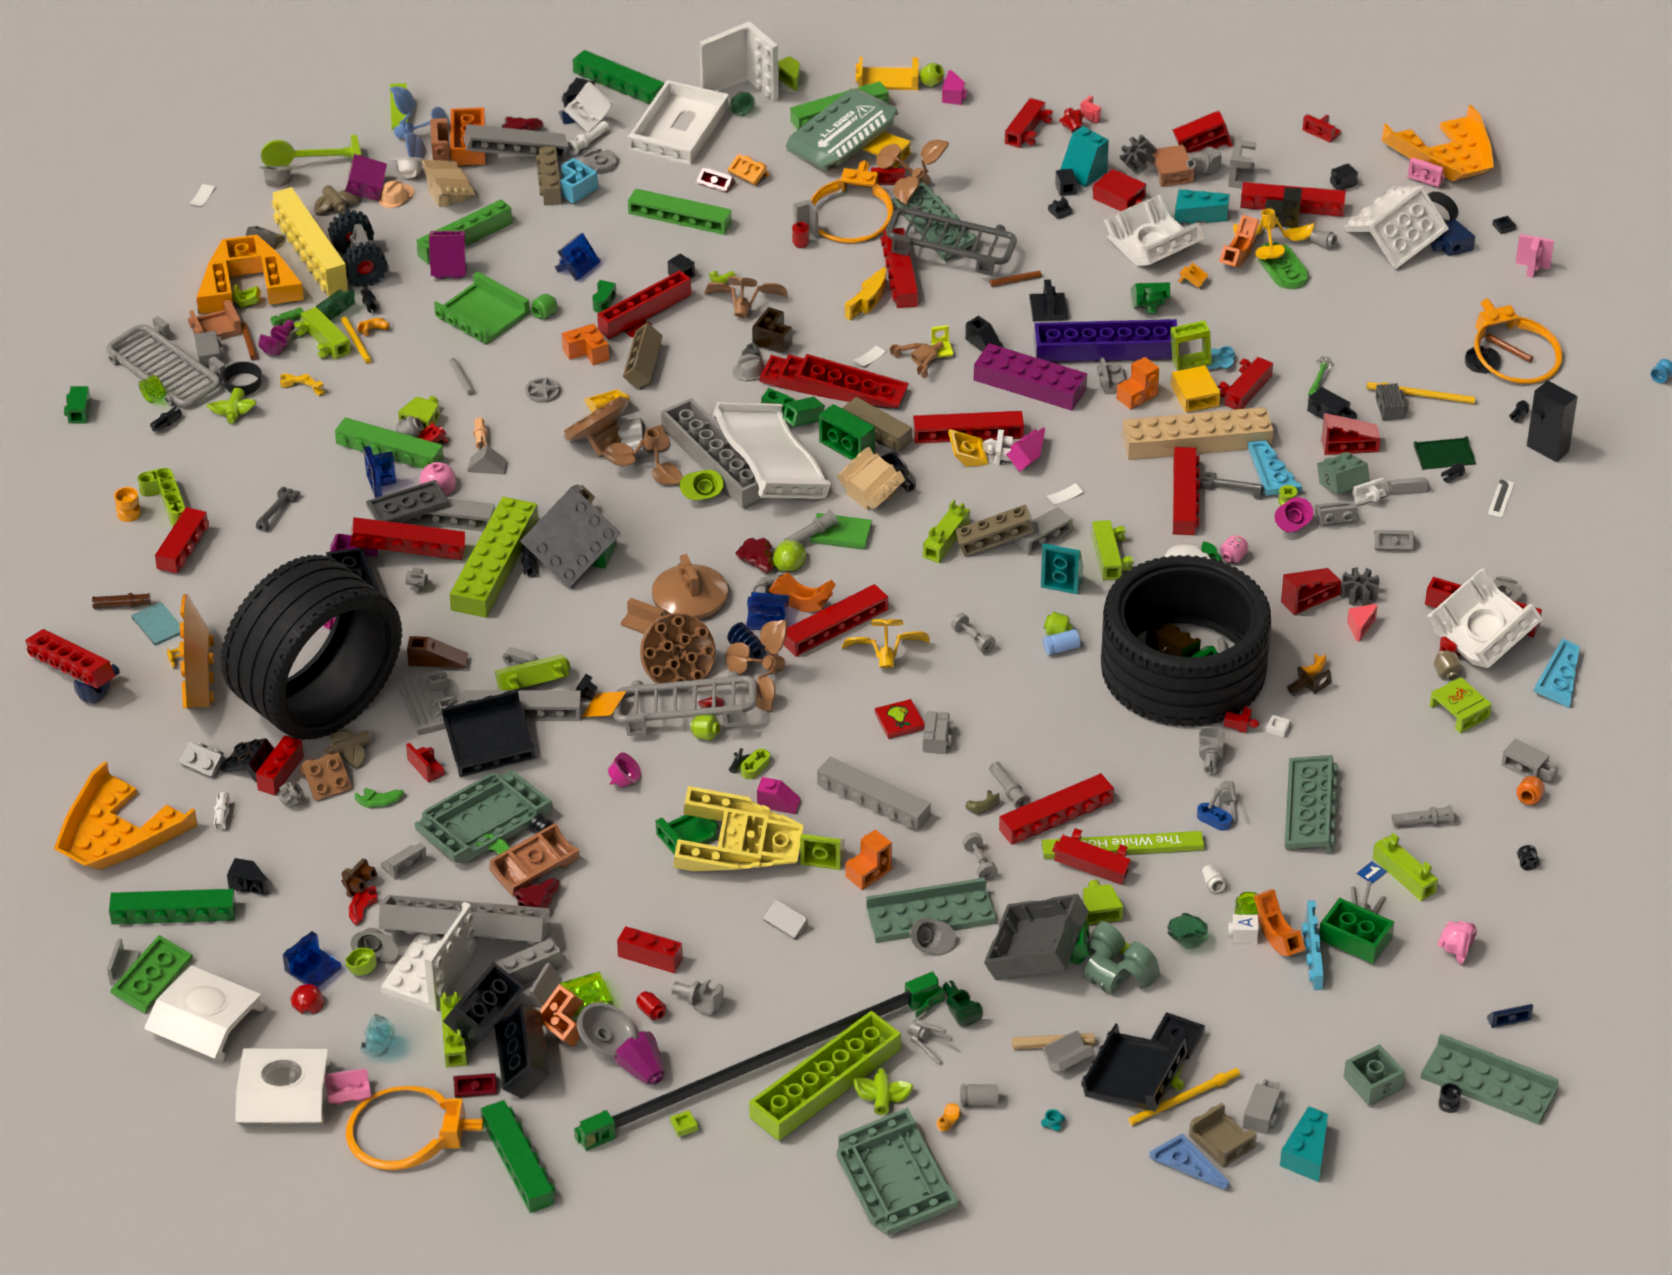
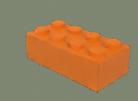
[450,107,486,166]

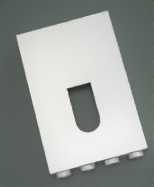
[628,80,729,165]

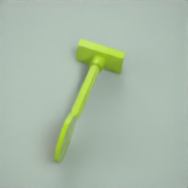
[260,135,361,167]

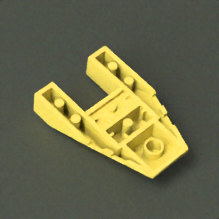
[673,786,804,871]

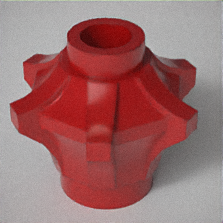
[1059,108,1084,133]

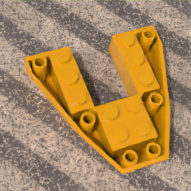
[196,234,304,314]

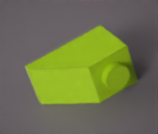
[778,55,801,91]

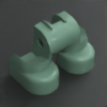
[1084,921,1160,995]

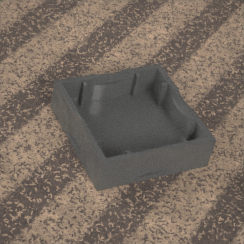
[984,894,1089,980]

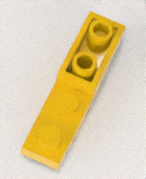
[844,267,886,320]

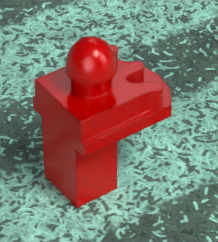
[1224,706,1259,733]

